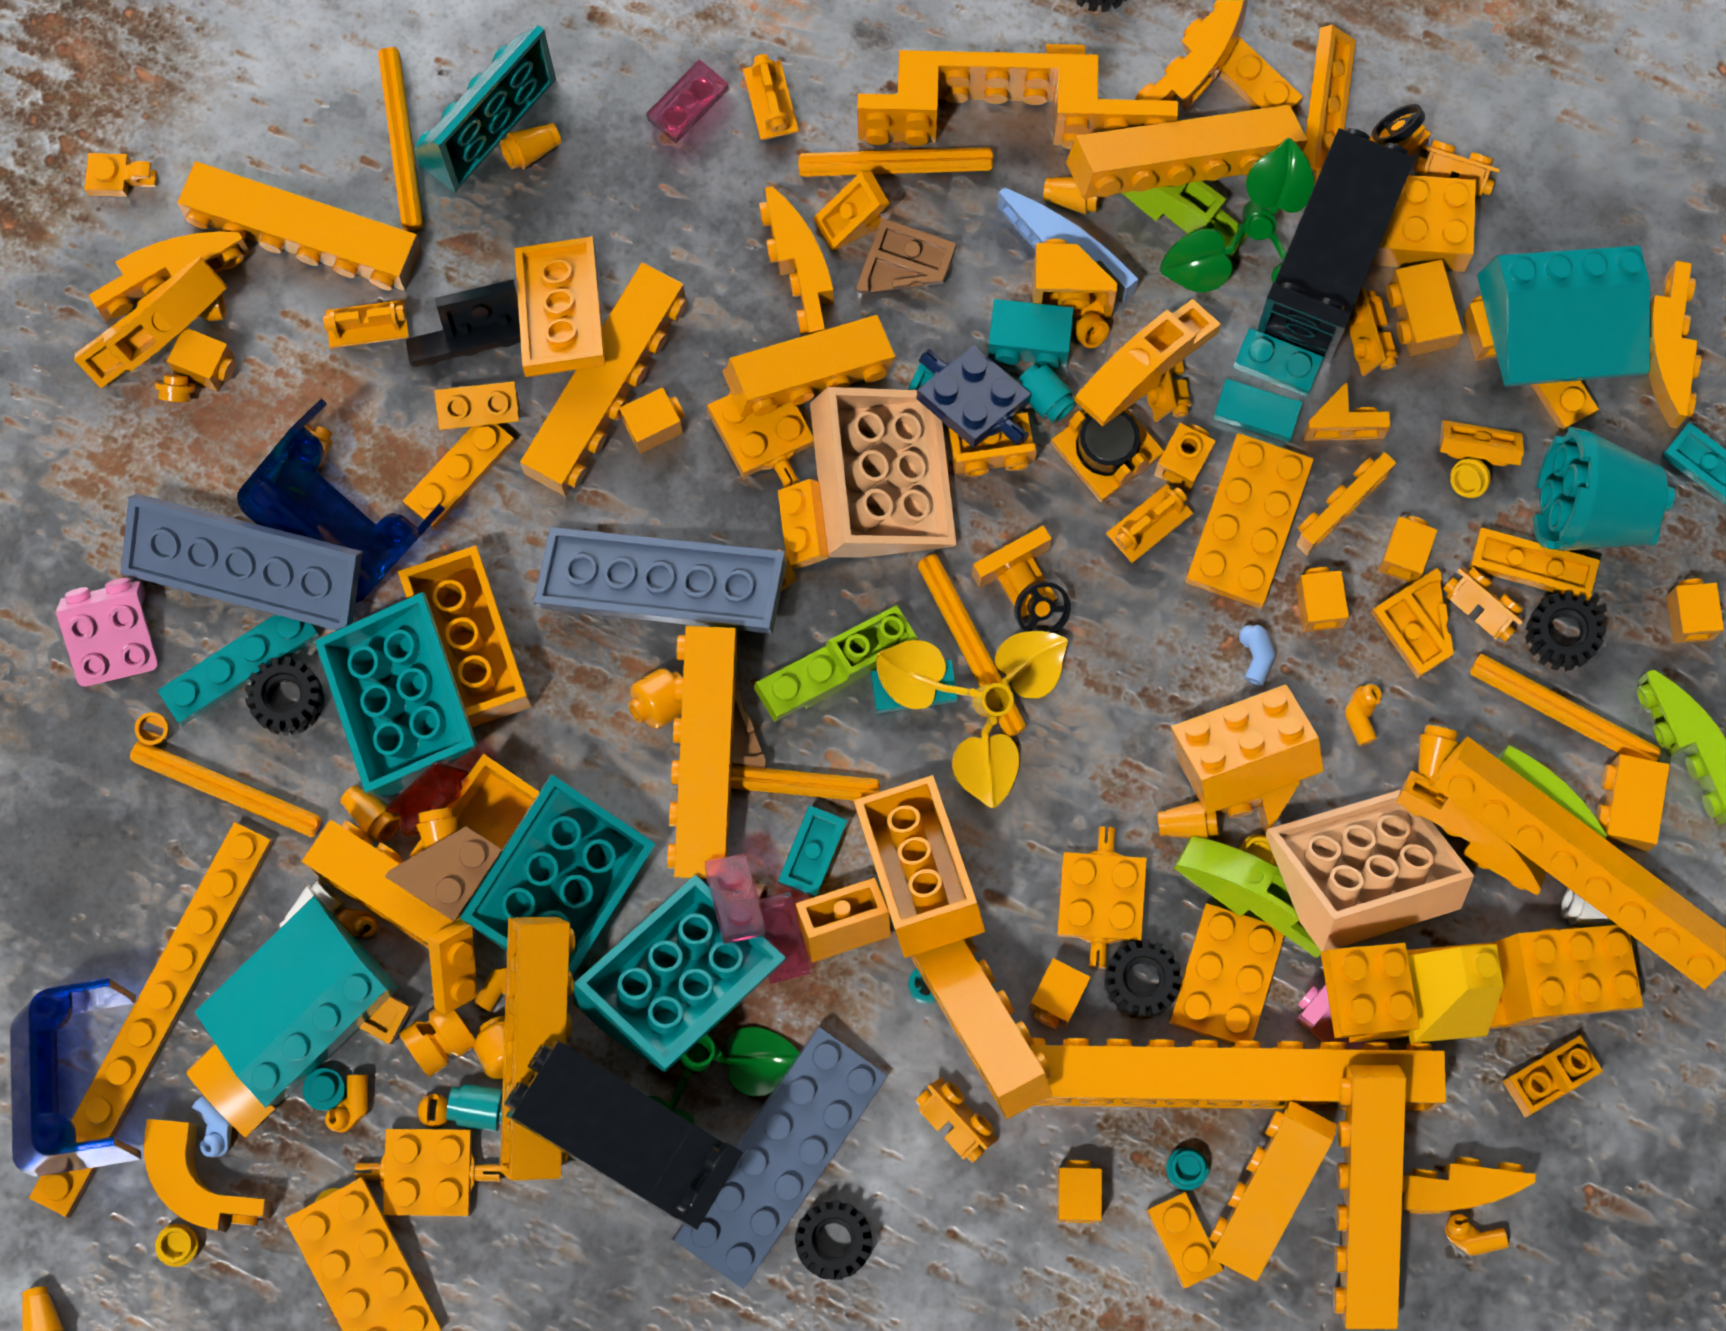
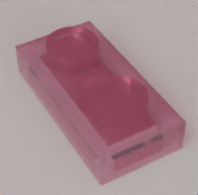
[646,59,729,143]
[704,853,766,944]
[750,891,811,984]

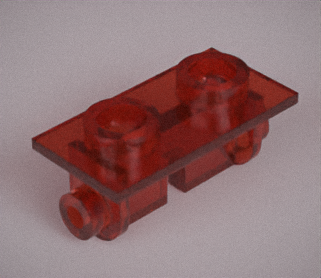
[385,762,468,836]

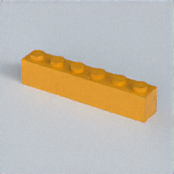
[1066,105,1308,199]
[177,161,422,291]
[520,262,688,497]
[667,626,738,879]
[889,913,1053,1120]
[500,917,575,1181]
[1333,1065,1406,1329]

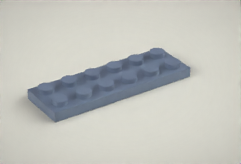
[120,493,363,631]
[533,527,788,634]
[672,1027,888,1289]

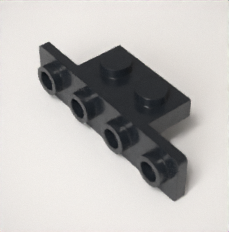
[406,280,521,368]

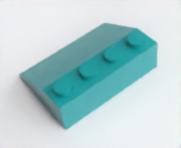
[414,25,556,193]
[1477,245,1650,387]
[315,592,478,798]
[459,775,656,975]
[573,875,786,1072]
[195,896,400,1108]

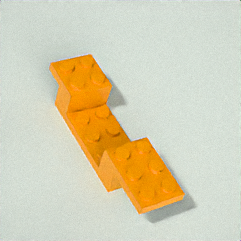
[857,50,1178,149]
[1320,925,1644,1043]

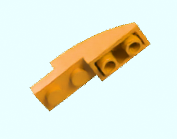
[1135,0,1248,111]
[759,186,834,335]
[88,231,250,322]
[74,256,227,389]
[1648,261,1702,429]
[1074,298,1221,427]
[1396,770,1547,895]
[1402,1157,1536,1214]

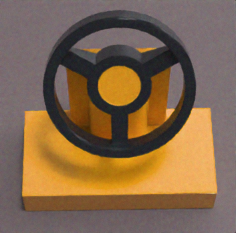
[1370,104,1431,156]
[972,525,1071,634]

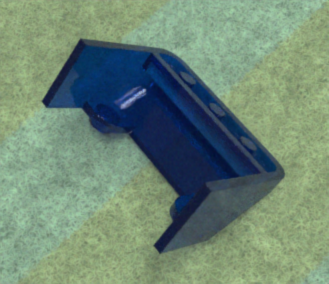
[237,398,445,603]
[10,978,141,1176]

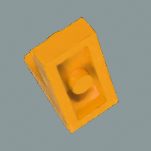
[813,171,890,251]
[1304,383,1390,441]
[1217,781,1300,835]

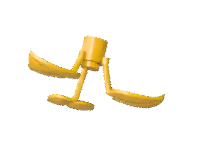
[876,631,1068,808]

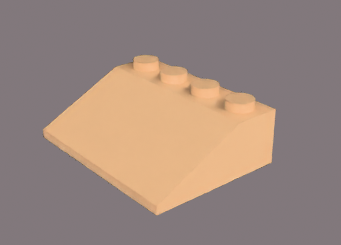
[810,387,957,558]
[1266,790,1474,952]

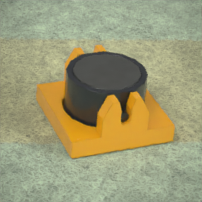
[1050,408,1164,504]

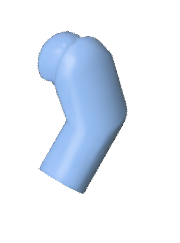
[1239,625,1276,687]
[192,1095,233,1158]

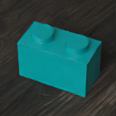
[987,299,1074,369]

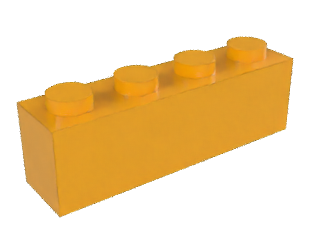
[723,315,895,417]
[1209,1100,1337,1282]

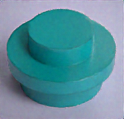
[302,1068,346,1111]
[1166,1147,1209,1191]

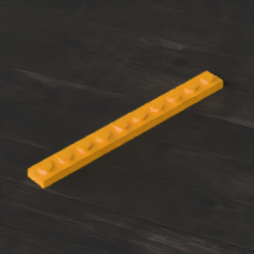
[29,822,274,1218]

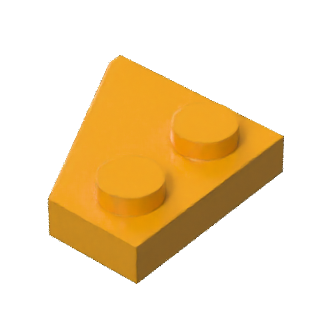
[1371,568,1454,679]

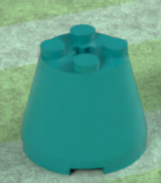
[1533,427,1675,551]

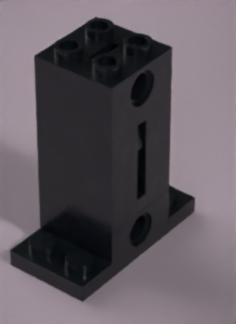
[1257,128,1415,363]
[504,1041,744,1230]

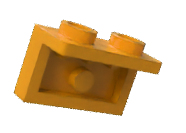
[948,412,1037,477]

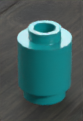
[1019,364,1077,424]
[446,1084,502,1132]

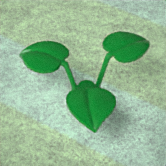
[1160,138,1314,293]
[649,1027,799,1125]

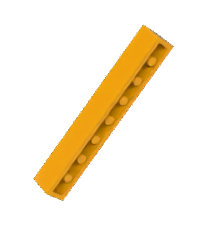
[1433,736,1726,990]

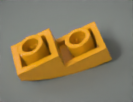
[1502,1035,1603,1118]
[186,1044,276,1138]

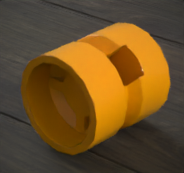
[399,1008,476,1078]

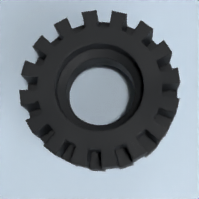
[1525,592,1606,671]
[245,656,324,736]
[1104,939,1182,1019]
[795,1200,872,1280]

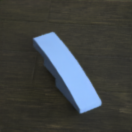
[997,188,1138,303]

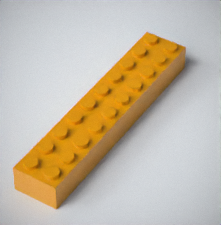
[1029,1038,1446,1112]

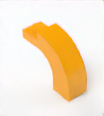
[144,1119,273,1233]

